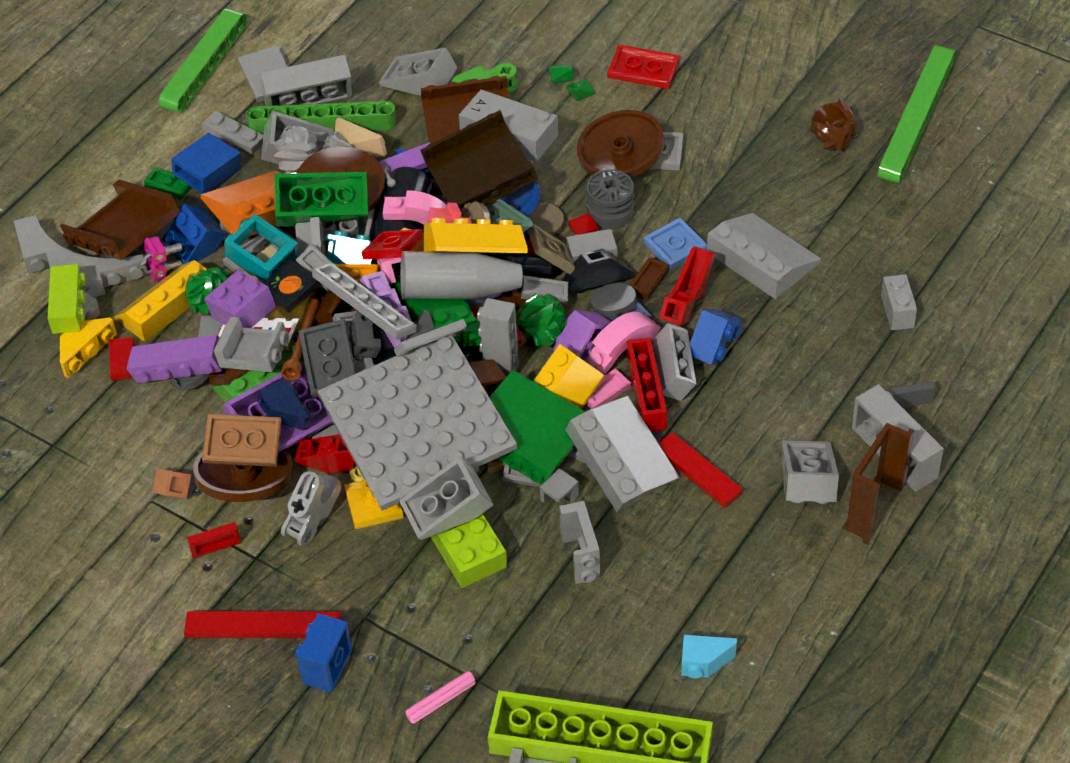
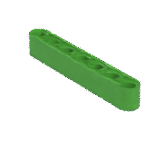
[159,9,247,113]
[246,101,397,134]

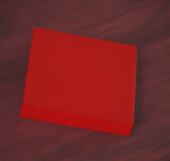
[361,229,424,260]

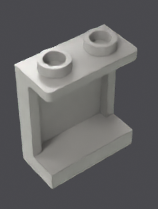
[214,317,289,372]
[559,501,600,584]

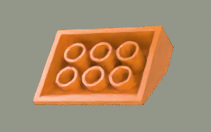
[200,171,281,236]

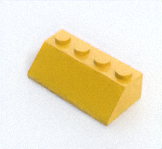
[424,218,528,253]
[114,260,207,342]

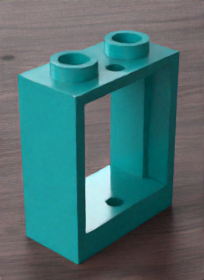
[224,214,298,282]

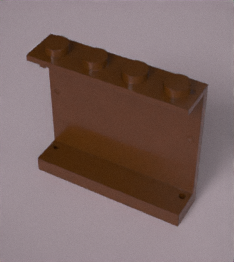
[421,76,509,144]

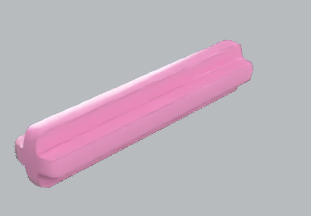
[405,671,476,723]

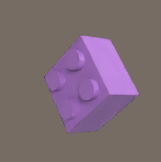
[204,270,277,328]

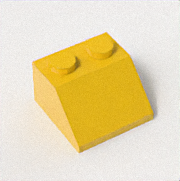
[533,344,605,410]

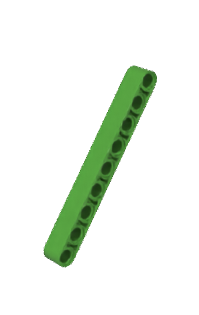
[877,45,956,184]

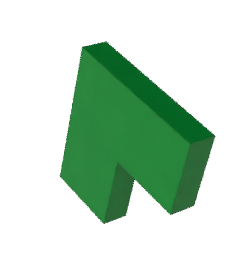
[143,167,192,200]

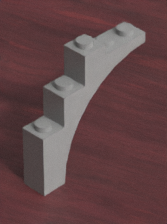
[14,215,148,297]

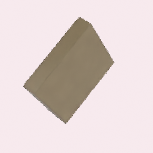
[527,224,575,274]

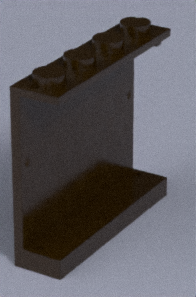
[420,110,538,210]

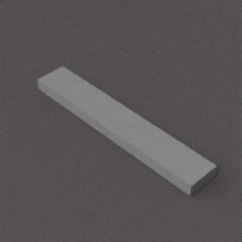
[312,263,416,340]

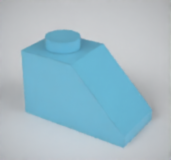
[681,635,737,678]

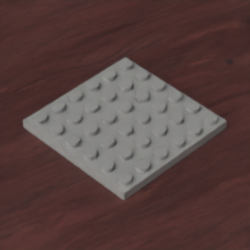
[318,335,517,511]

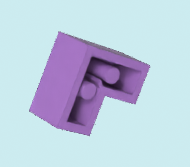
[553,310,611,361]

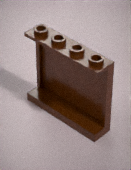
[60,180,180,260]

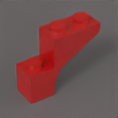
[659,246,716,326]

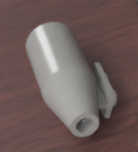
[400,251,523,300]

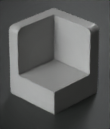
[540,468,579,503]

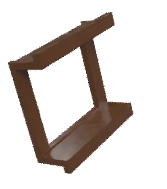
[842,423,915,545]

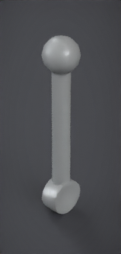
[382,166,396,187]

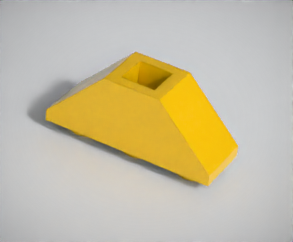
[60,318,117,378]

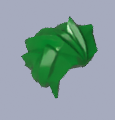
[185,268,229,315]
[517,293,567,347]

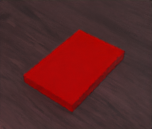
[607,44,680,89]

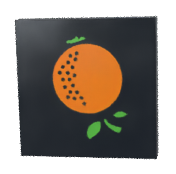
[263,259,321,313]

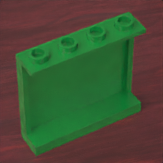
[489,370,585,485]

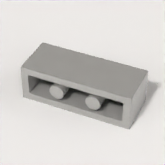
[652,323,696,401]

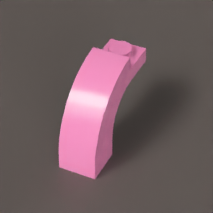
[383,190,447,225]
[585,312,661,375]

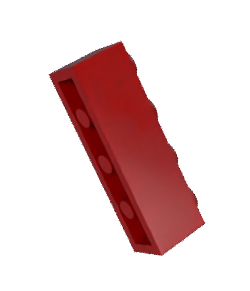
[627,337,667,432]

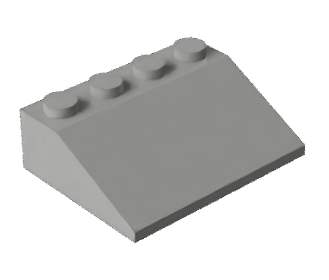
[707,213,821,300]
[565,396,680,513]

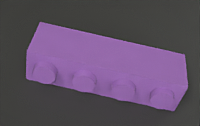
[126,335,223,383]

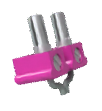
[139,237,182,282]

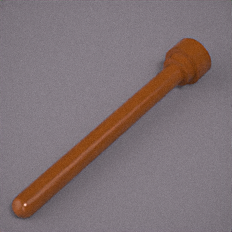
[281,299,319,381]

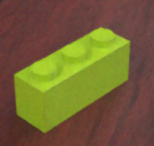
[48,264,86,334]

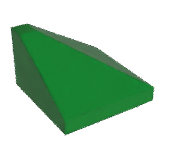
[549,64,573,83]
[566,79,595,101]

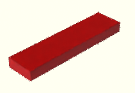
[658,432,743,508]

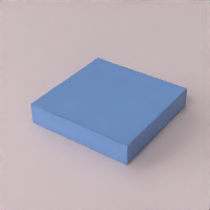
[644,218,707,271]

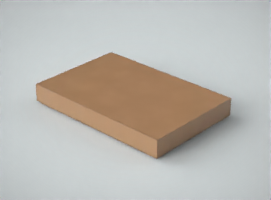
[202,414,282,467]

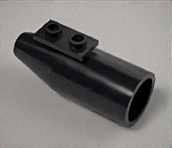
[373,167,432,272]

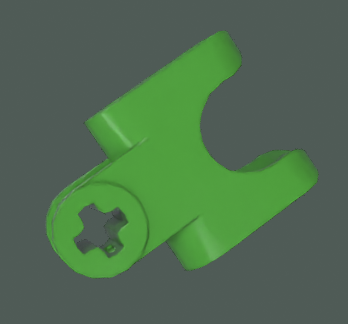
[452,63,518,93]

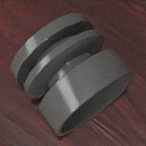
[587,169,634,230]

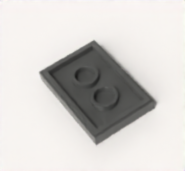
[298,319,357,398]

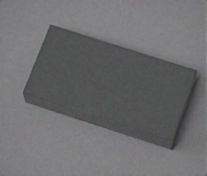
[885,381,935,408]

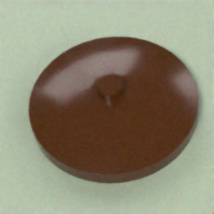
[577,110,665,178]
[297,147,385,221]
[193,449,293,502]

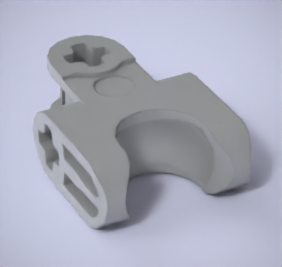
[281,471,341,547]

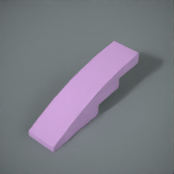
[360,271,412,348]

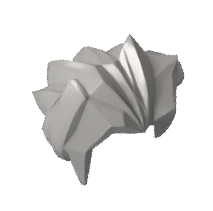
[273,125,318,173]

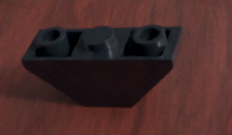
[562,248,635,293]

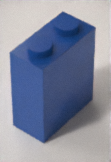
[171,133,241,194]

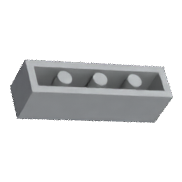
[477,298,519,377]

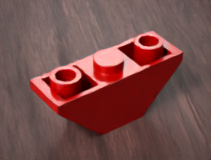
[295,434,355,474]

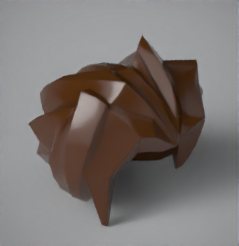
[810,97,856,151]

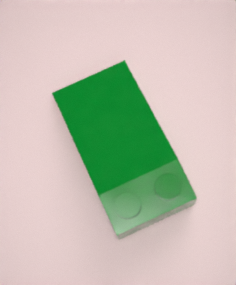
[274,172,368,227]
[393,277,477,343]

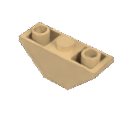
[335,118,387,158]

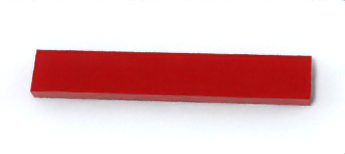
[184,611,342,638]

